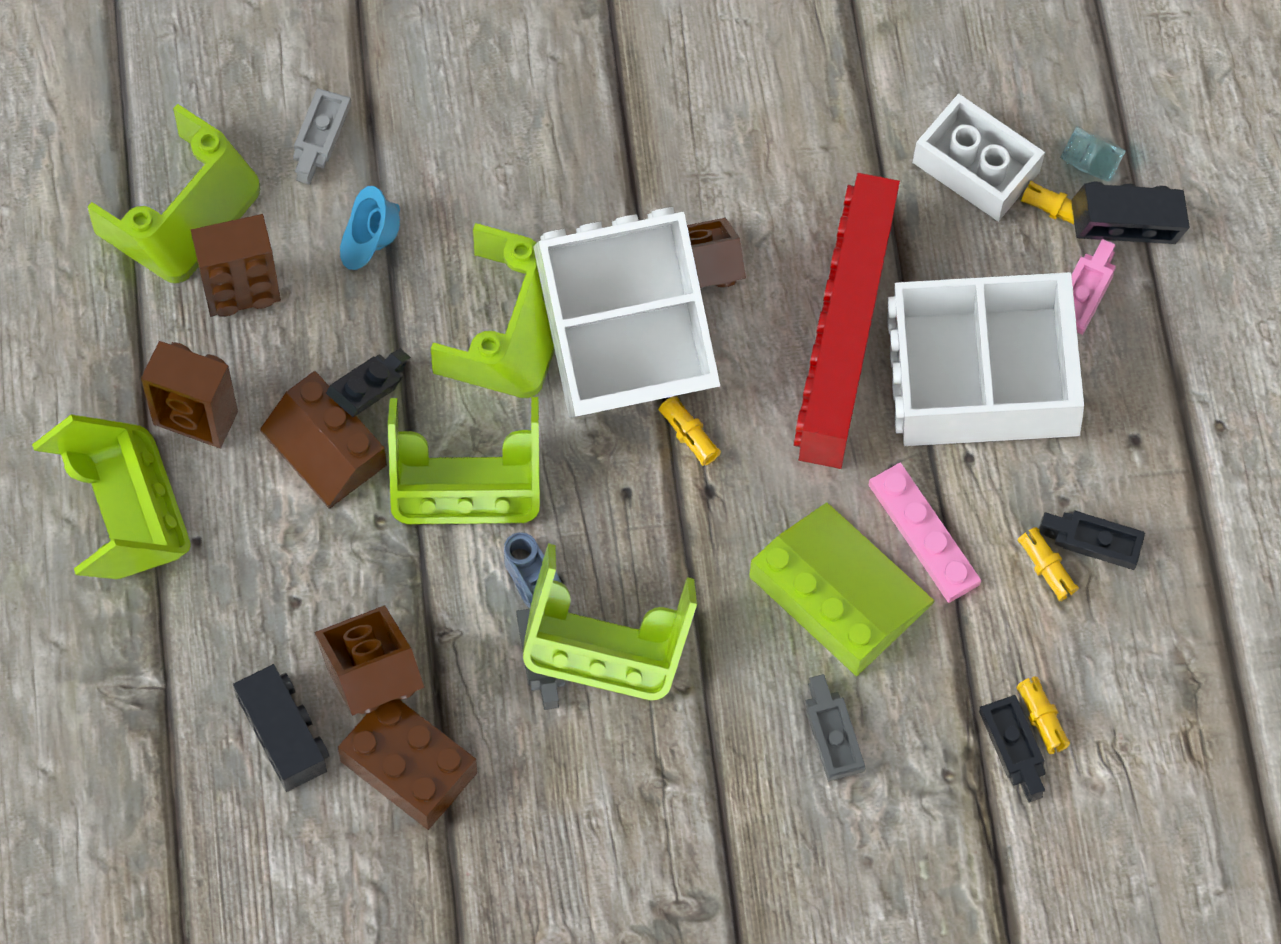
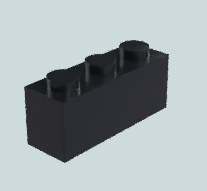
[1071,181,1190,244]
[233,664,330,792]

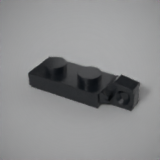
[326,348,411,417]
[1039,510,1146,570]
[979,695,1046,803]

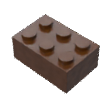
[190,214,281,317]
[141,341,238,449]
[314,605,425,716]
[338,699,477,830]

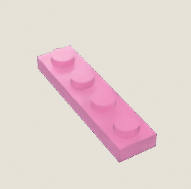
[868,462,981,603]

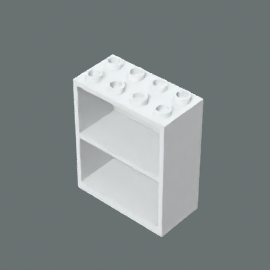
[533,207,720,418]
[887,272,1084,446]

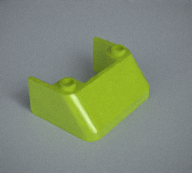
[87,104,260,283]
[431,223,555,398]
[388,397,540,524]
[32,414,191,579]
[523,543,697,700]

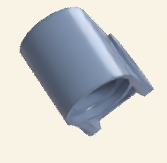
[504,532,561,608]

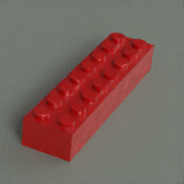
[793,172,900,469]

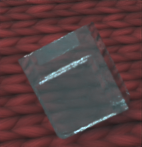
[1060,126,1126,181]

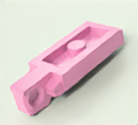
[1071,239,1116,335]

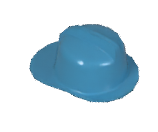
[340,186,400,270]

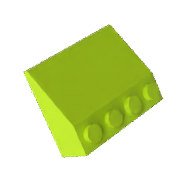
[749,502,935,677]

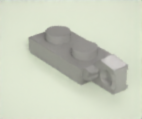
[293,88,352,185]

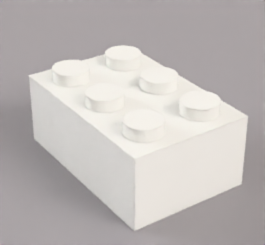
[912,93,1045,222]

